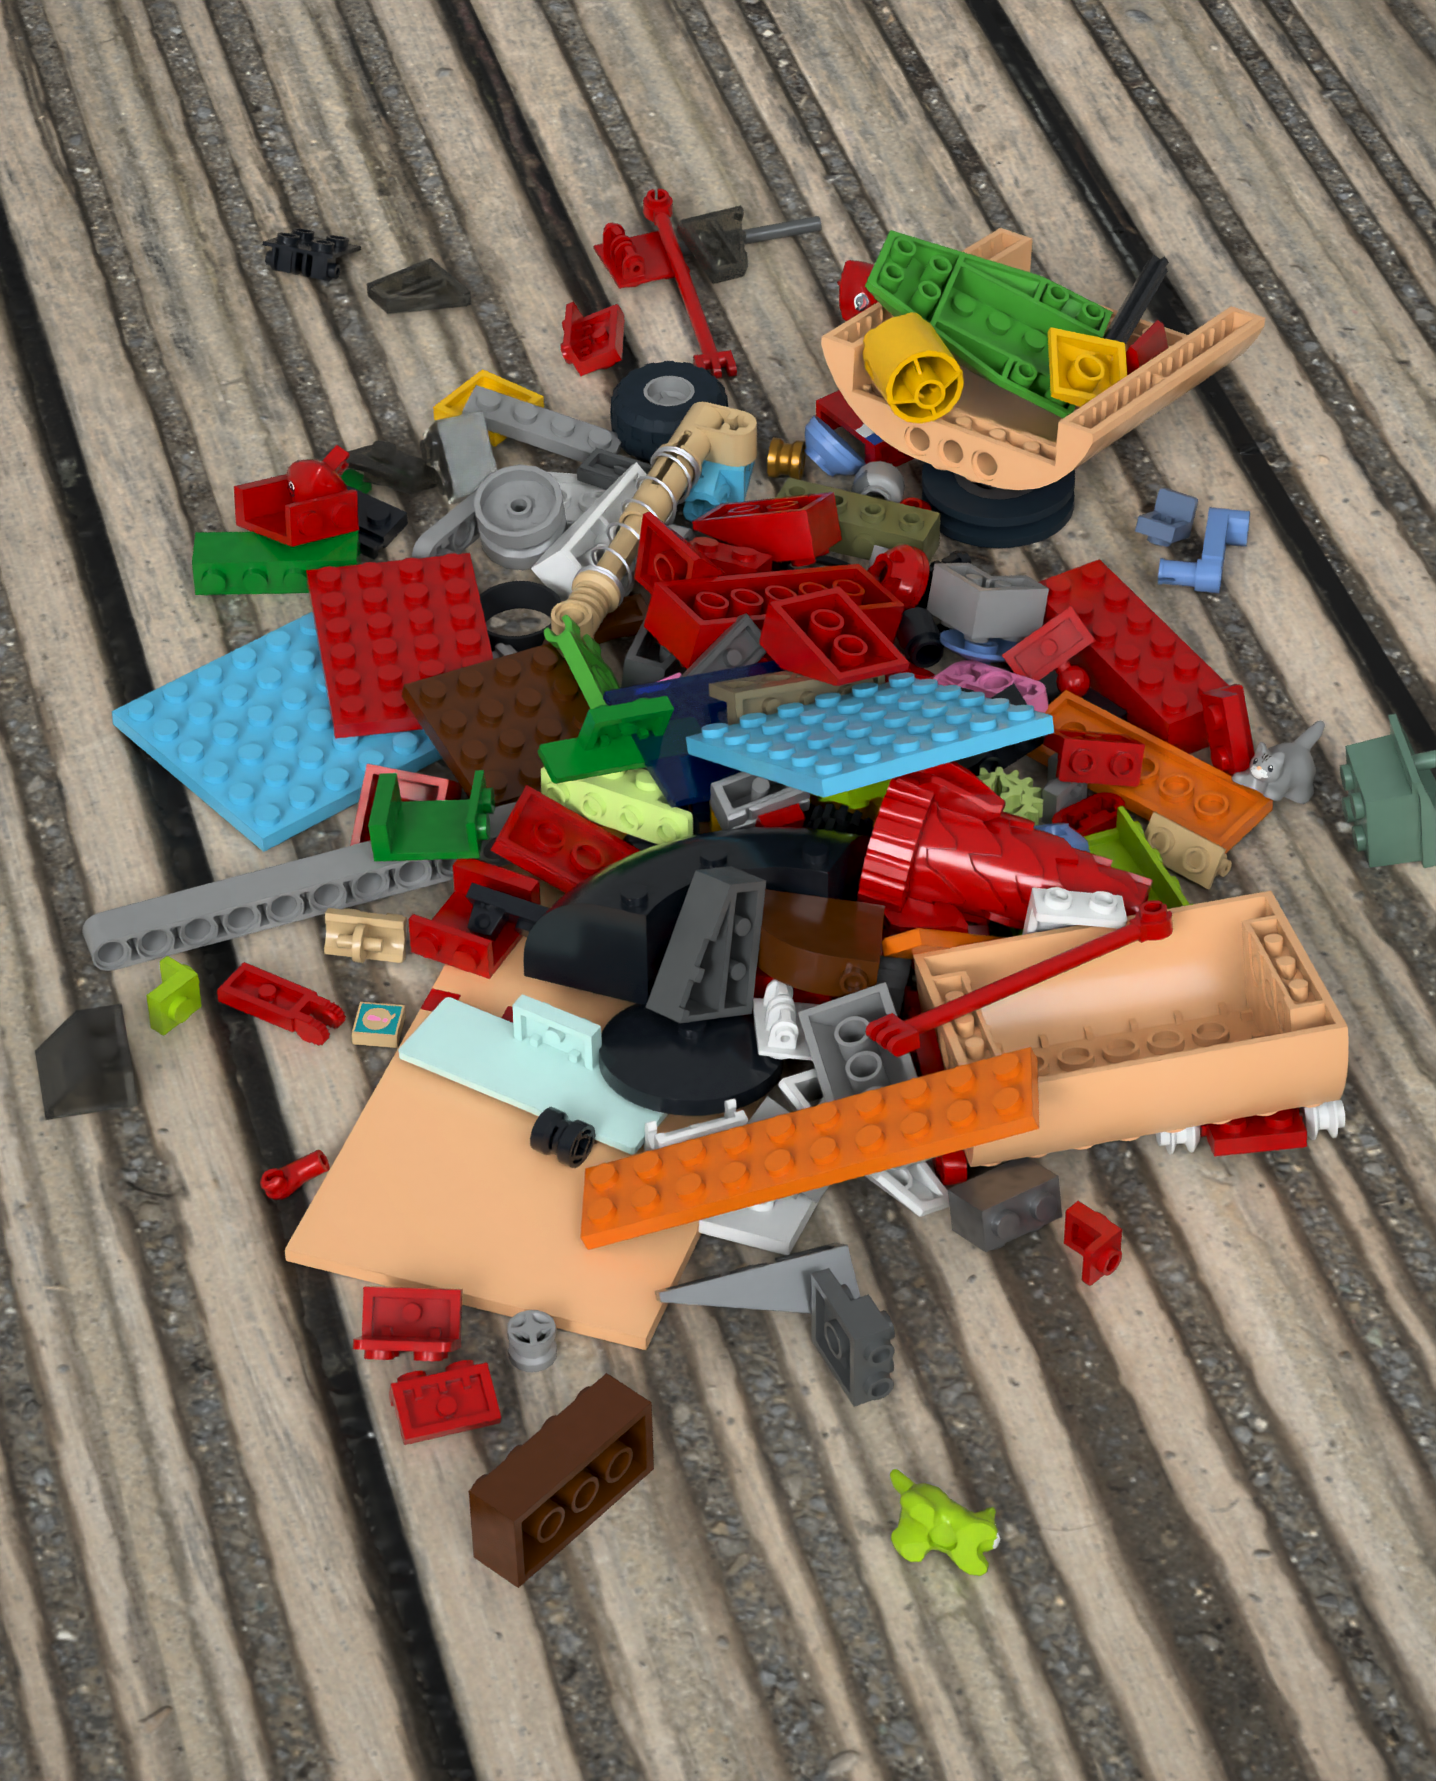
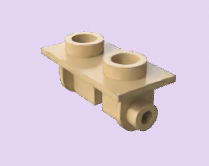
[1144,812,1232,889]

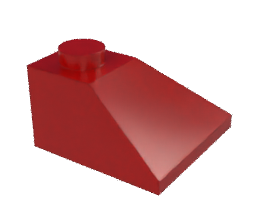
[634,511,727,595]

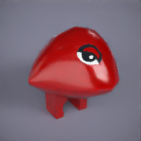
[837,260,878,321]
[286,445,350,503]

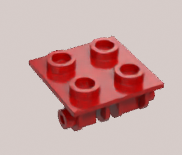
[593,222,690,289]

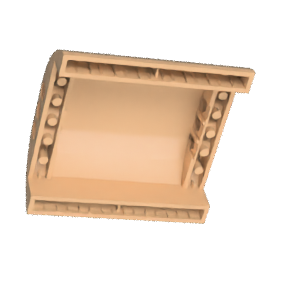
[821,228,1265,490]

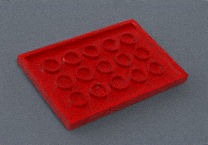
[306,553,493,739]

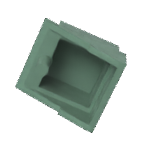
[1340,714,1436,868]

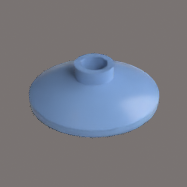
[940,629,1018,665]

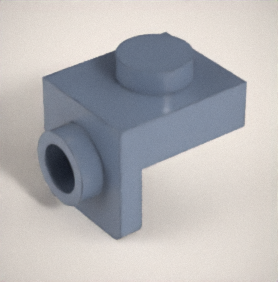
[1135,488,1198,546]

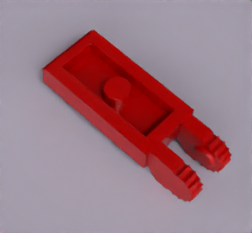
[217,962,346,1046]

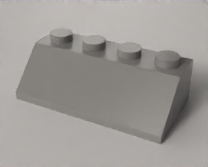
[798,982,941,1170]

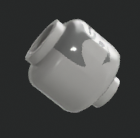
[851,461,905,503]

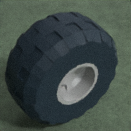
[610,361,728,463]

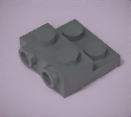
[811,1268,895,1407]

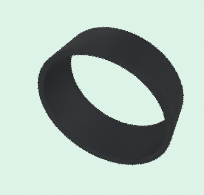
[479,581,561,652]

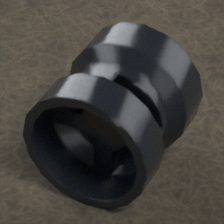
[530,1107,595,1168]

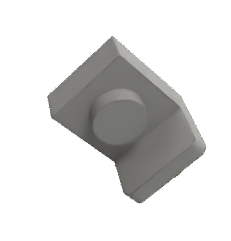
[1041,753,1088,824]

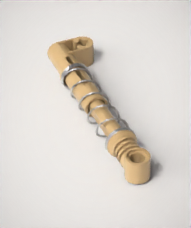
[551,402,758,658]

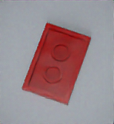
[490,785,641,893]

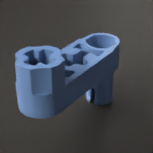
[1158,507,1250,593]

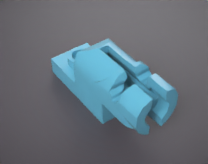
[683,459,756,522]

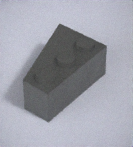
[646,866,766,1023]

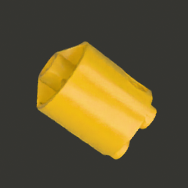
[863,312,964,424]

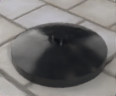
[599,1003,784,1116]

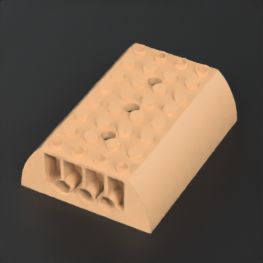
[913,891,1349,1167]

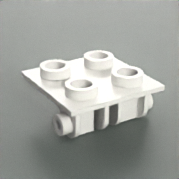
[753,979,819,1061]

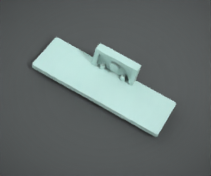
[398,994,668,1155]

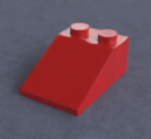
[692,492,842,567]
[759,586,910,686]

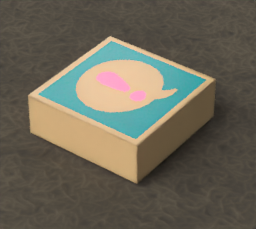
[352,1002,406,1048]

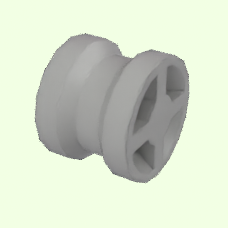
[507,1310,557,1372]

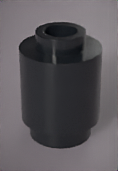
[896,607,944,668]

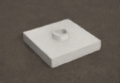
[699,1193,820,1255]

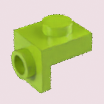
[146,956,202,1036]

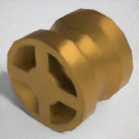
[767,437,806,480]

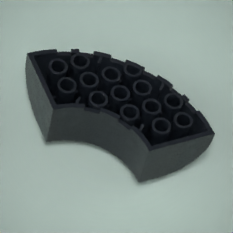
[524,826,870,1005]

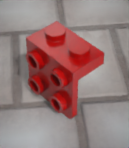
[353,1286,463,1361]

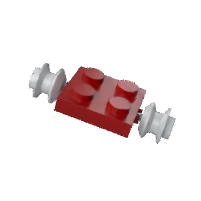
[1156,1100,1345,1156]

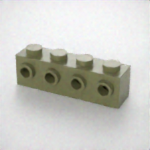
[776,477,940,562]

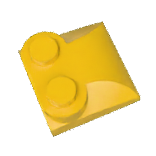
[1048,327,1127,407]

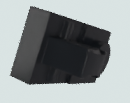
[466,883,549,941]

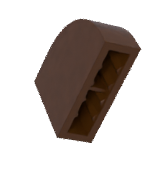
[757,889,885,997]

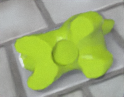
[890,1469,1000,1576]

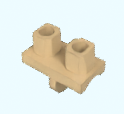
[324,908,407,963]

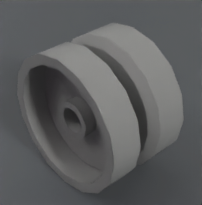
[473,464,568,571]

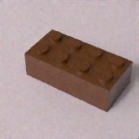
[469,1373,654,1588]

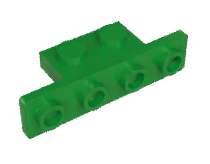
[537,696,702,784]

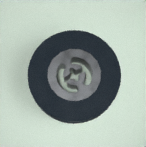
[922,462,1075,548]

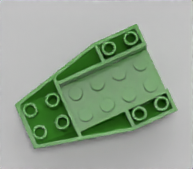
[865,230,1113,419]

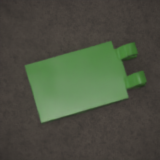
[544,615,627,709]

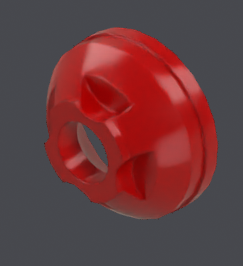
[867,544,930,612]

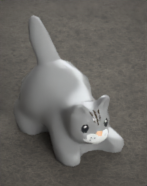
[1231,721,1325,804]

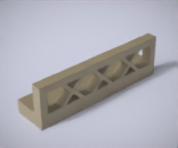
[709,670,885,725]

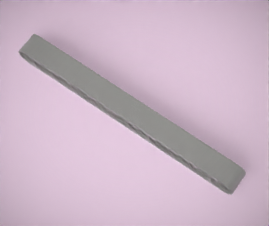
[82,802,516,971]

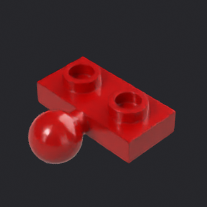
[1002,606,1096,697]

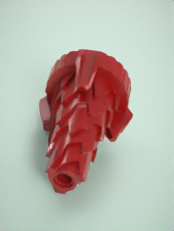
[857,761,1153,936]

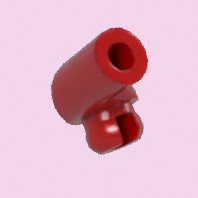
[260,1150,330,1200]

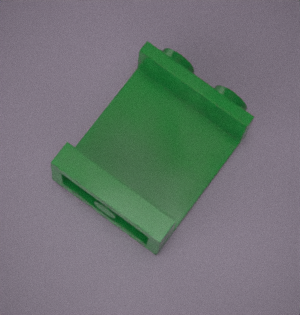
[368,770,495,861]

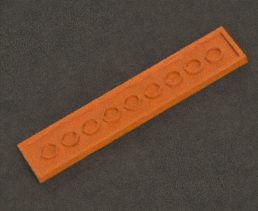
[580,1047,1039,1250]

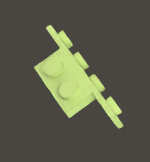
[541,767,693,844]

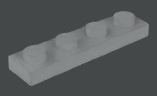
[461,385,621,463]

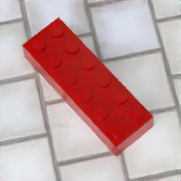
[1039,559,1229,754]
[643,564,905,669]

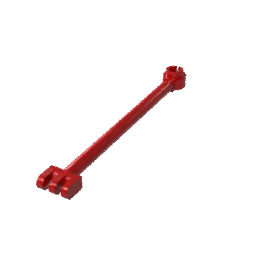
[643,188,737,379]
[865,900,1173,1057]

